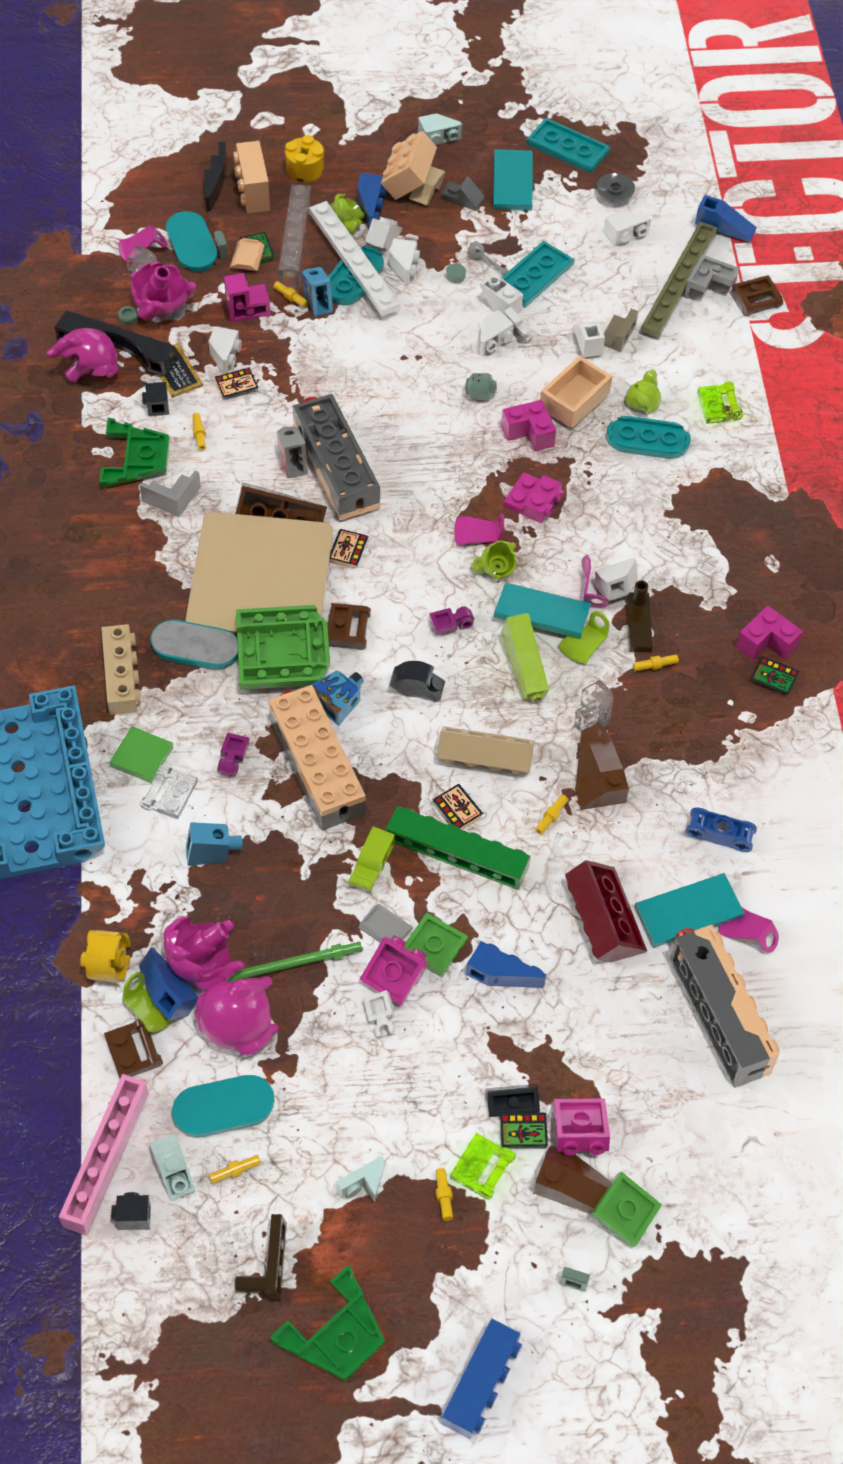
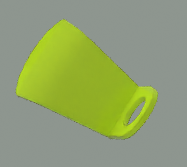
[558,611,610,664]
[122,972,175,1032]

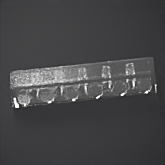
[279,184,311,288]

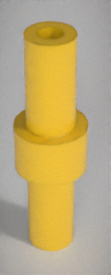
[273,281,309,308]
[192,413,206,451]
[633,654,679,672]
[535,795,568,835]
[209,1154,261,1184]
[435,1168,453,1221]

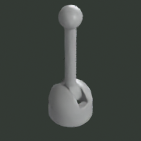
[467,241,508,276]

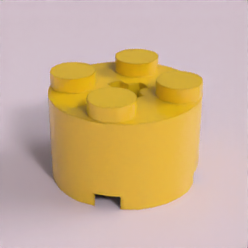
[285,135,324,182]
[81,930,131,983]

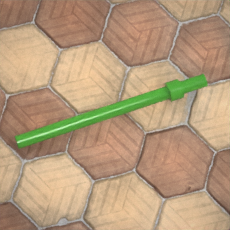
[226,941,362,982]

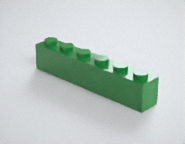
[386,806,531,890]

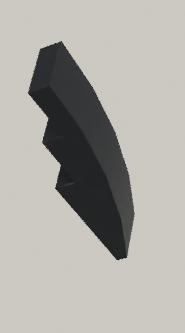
[204,141,227,212]

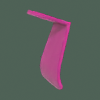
[118,225,168,263]
[454,514,504,546]
[581,555,609,608]
[718,906,779,953]

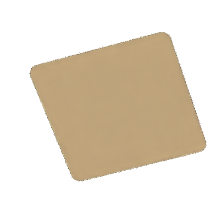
[186,512,333,633]

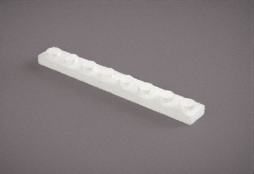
[309,201,400,316]

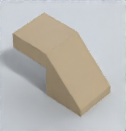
[409,166,446,206]

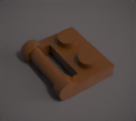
[731,275,783,316]
[328,603,371,650]
[104,1019,163,1079]

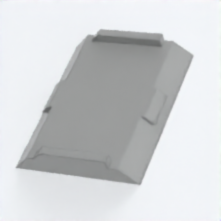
[358,904,414,943]

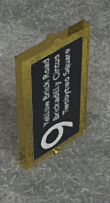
[158,343,203,398]

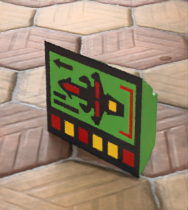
[500,1112,548,1148]

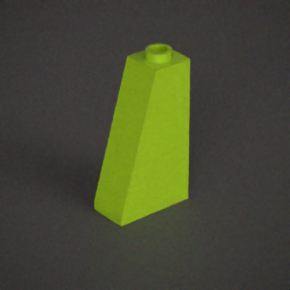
[501,613,549,702]

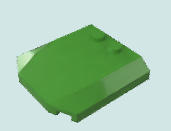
[236,605,330,690]

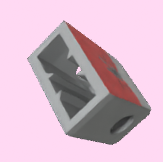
[277,426,308,478]

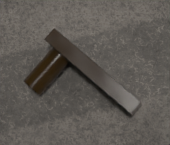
[626,580,653,652]
[235,1214,287,1302]

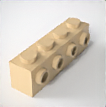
[102,624,141,715]
[437,726,535,775]

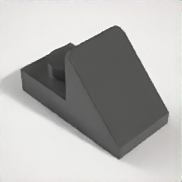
[441,176,484,211]

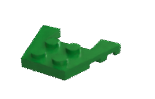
[99,418,170,488]
[270,1265,385,1382]

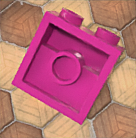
[503,472,564,524]
[359,935,430,1005]
[553,1098,610,1156]

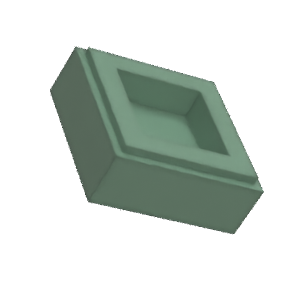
[214,230,228,260]
[560,1266,590,1292]

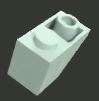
[418,113,462,145]
[149,1134,195,1201]

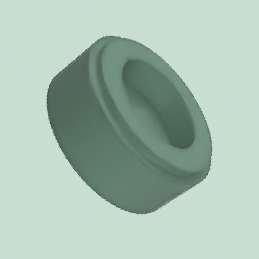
[446,263,466,283]
[118,306,139,326]

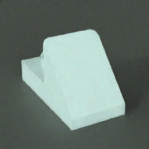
[336,1156,384,1203]

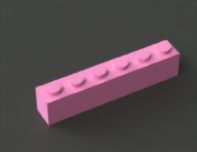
[59,1074,149,1236]

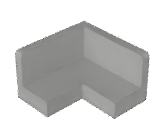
[684,255,739,298]
[140,470,201,517]

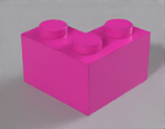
[224,273,271,323]
[501,399,557,451]
[736,606,803,660]

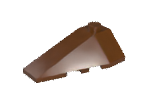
[235,482,327,522]
[575,722,629,810]
[533,1145,611,1215]

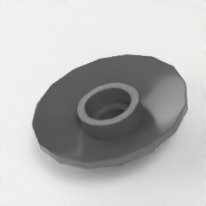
[597,173,635,202]

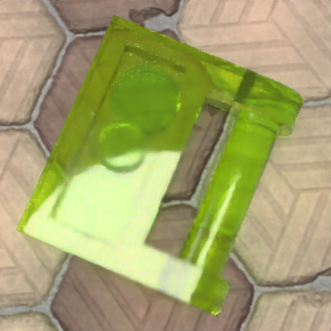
[697,381,744,424]
[450,1132,516,1200]

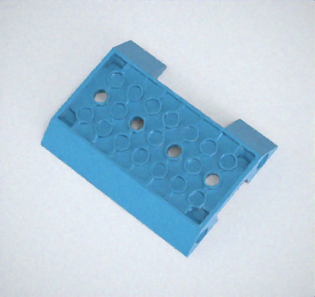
[0,685,105,879]

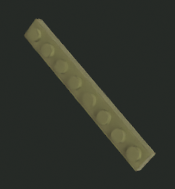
[640,222,718,338]

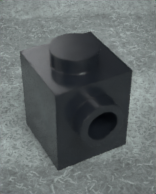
[142,382,169,416]
[111,1192,151,1230]

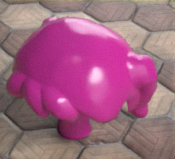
[130,262,196,321]
[47,328,119,383]
[163,916,245,991]
[195,976,279,1056]

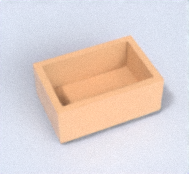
[381,131,437,200]
[233,141,270,214]
[540,355,612,429]

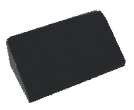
[486,1084,540,1117]

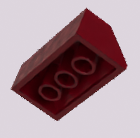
[565,860,647,962]

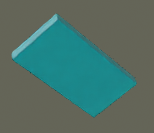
[526,118,611,174]
[493,149,533,210]
[502,240,575,308]
[494,582,591,639]
[635,873,745,948]

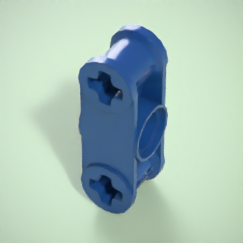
[685,807,757,852]

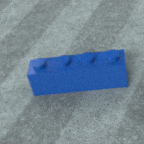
[441,1318,523,1440]

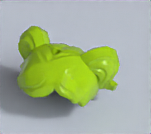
[330,194,365,235]
[625,370,661,415]
[471,541,517,580]

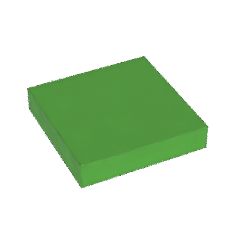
[109,726,174,784]
[405,913,468,978]
[591,1171,662,1248]

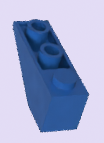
[357,173,387,228]
[695,194,757,242]
[466,941,547,988]
[139,947,198,1021]

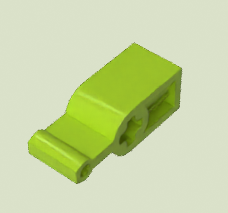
[348,827,395,892]

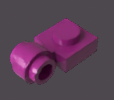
[429,606,474,636]
[217,732,250,777]

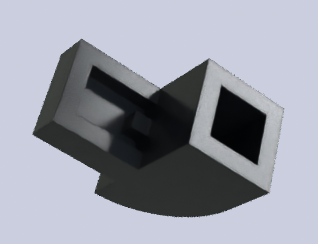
[389,661,445,702]

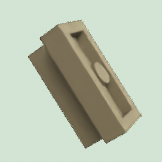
[604,309,638,352]

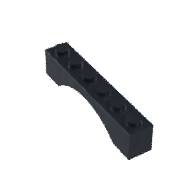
[54,310,178,377]

